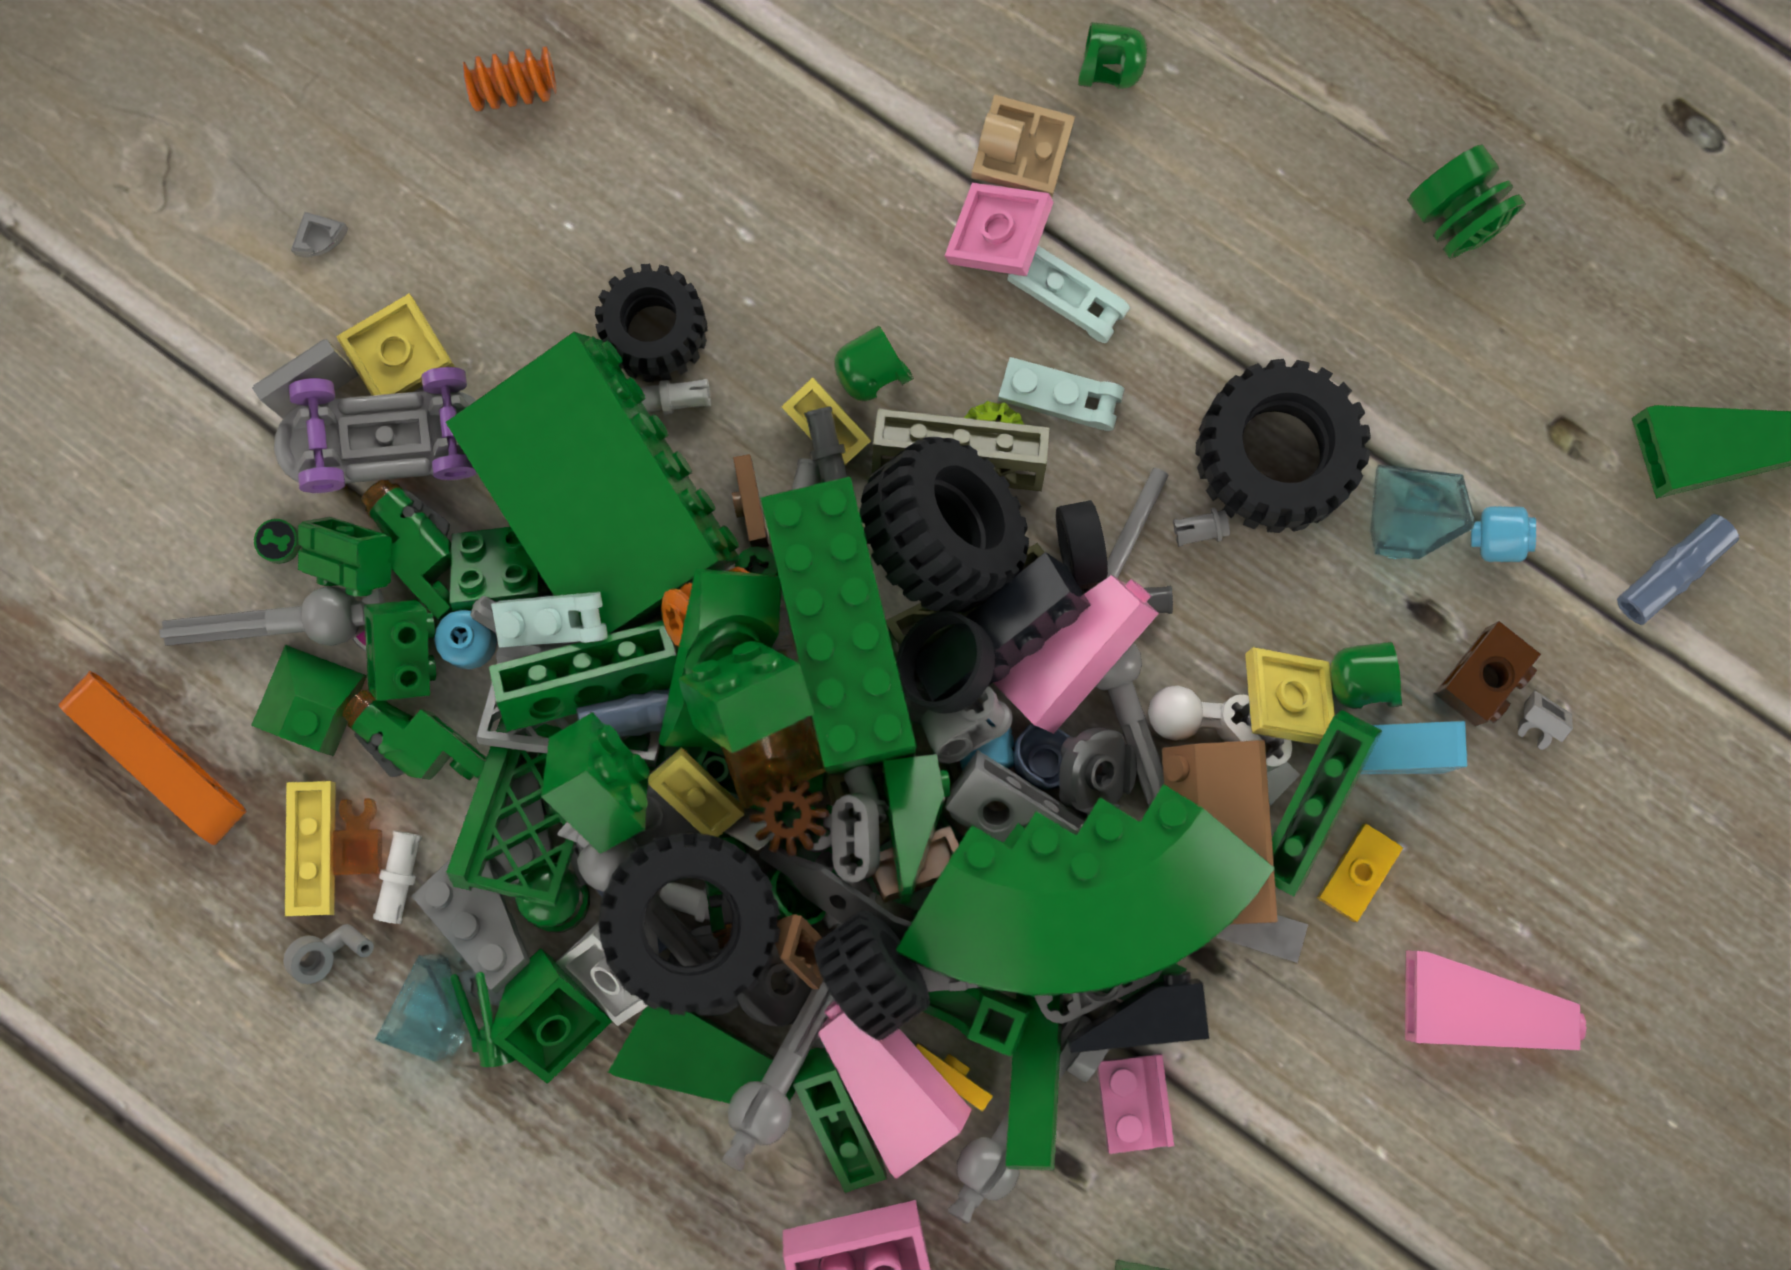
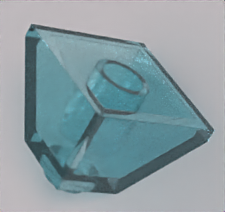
[1370,464,1475,559]
[375,954,466,1061]

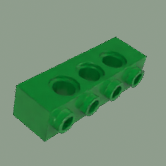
[488,620,677,732]

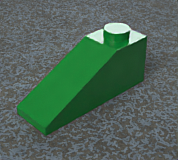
[882,754,950,904]
[793,1048,887,1193]

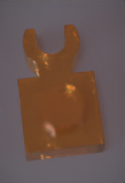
[333,798,382,876]

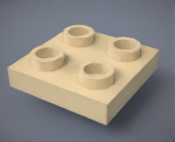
[971,94,1075,198]

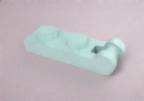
[1007,245,1130,343]
[998,357,1125,431]
[491,592,608,648]

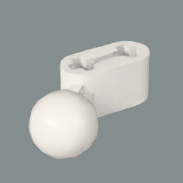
[1148,685,1293,773]

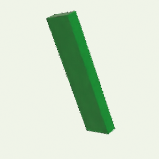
[1005,992,1064,1171]

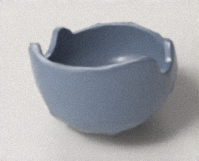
[1013,724,1070,791]

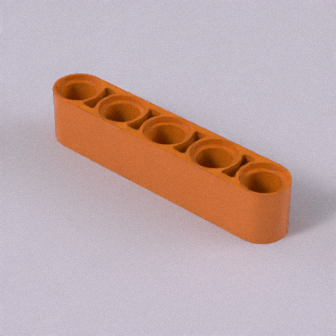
[59,671,247,845]

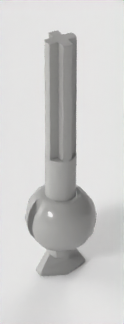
[159,586,385,646]
[1096,642,1164,806]
[557,822,712,966]
[722,981,834,1171]
[948,1015,1092,1224]

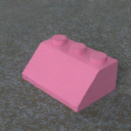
[783,1200,931,1270]

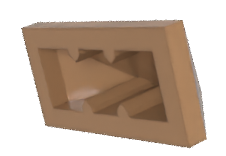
[775,915,823,990]

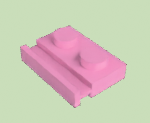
[1097,1054,1174,1154]

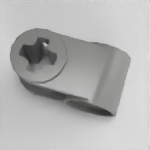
[921,686,1013,764]

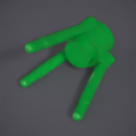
[450,972,516,1067]

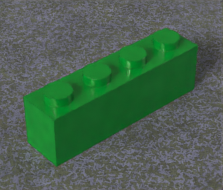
[1272,710,1383,897]

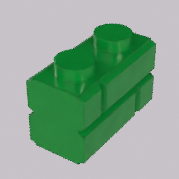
[298,516,392,596]

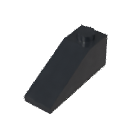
[1067,972,1210,1053]

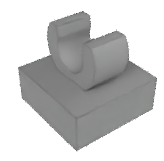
[1518,690,1573,750]

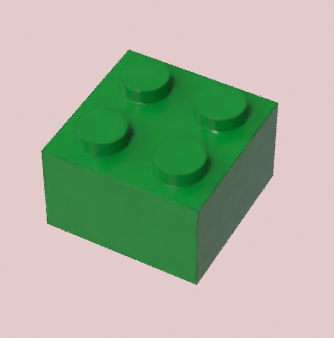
[678,641,814,753]
[541,712,650,854]

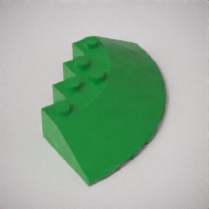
[896,784,1275,996]

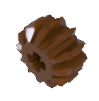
[749,777,829,856]

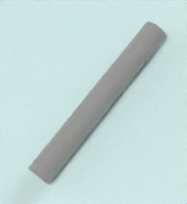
[1098,468,1169,583]

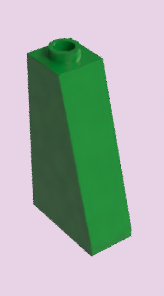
[1631,405,1791,499]
[608,1006,796,1104]

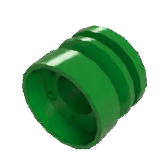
[1407,144,1526,259]

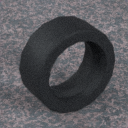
[1055,500,1108,586]

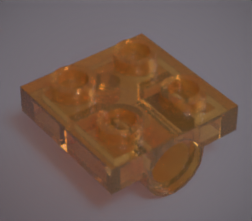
[721,716,826,808]

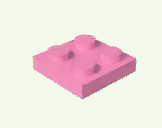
[944,183,1054,276]

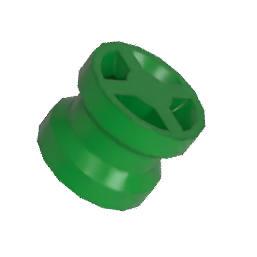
[735,546,779,577]

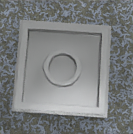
[252,339,358,419]

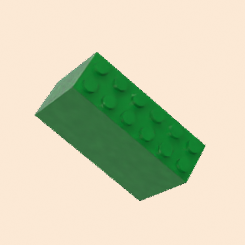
[445,332,741,635]
[760,476,916,776]

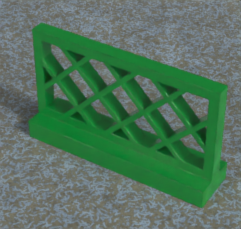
[446,717,577,907]

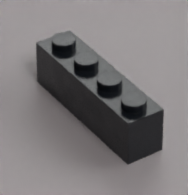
[915,552,1091,702]

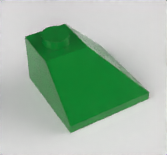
[251,645,367,756]
[489,948,612,1084]

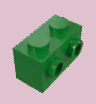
[364,600,436,701]

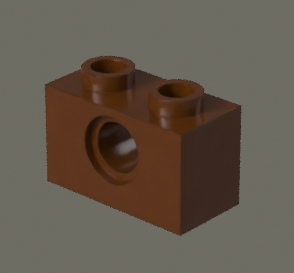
[1434,621,1541,726]

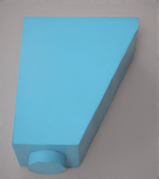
[1361,721,1467,774]

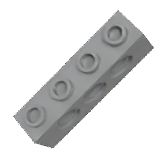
[946,750,1086,842]

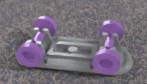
[274,367,477,493]

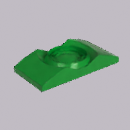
[659,569,781,747]

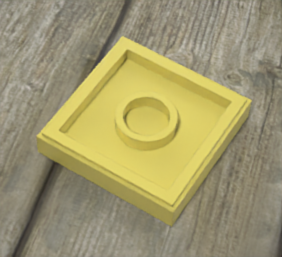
[336,293,455,396]
[1245,647,1335,745]

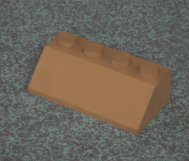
[1162,740,1278,924]

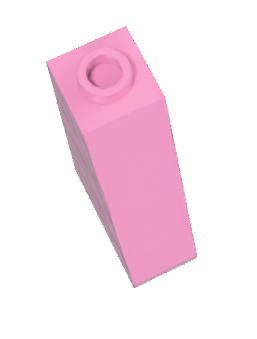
[994,575,1159,734]
[1405,951,1586,1050]
[818,1000,972,1179]

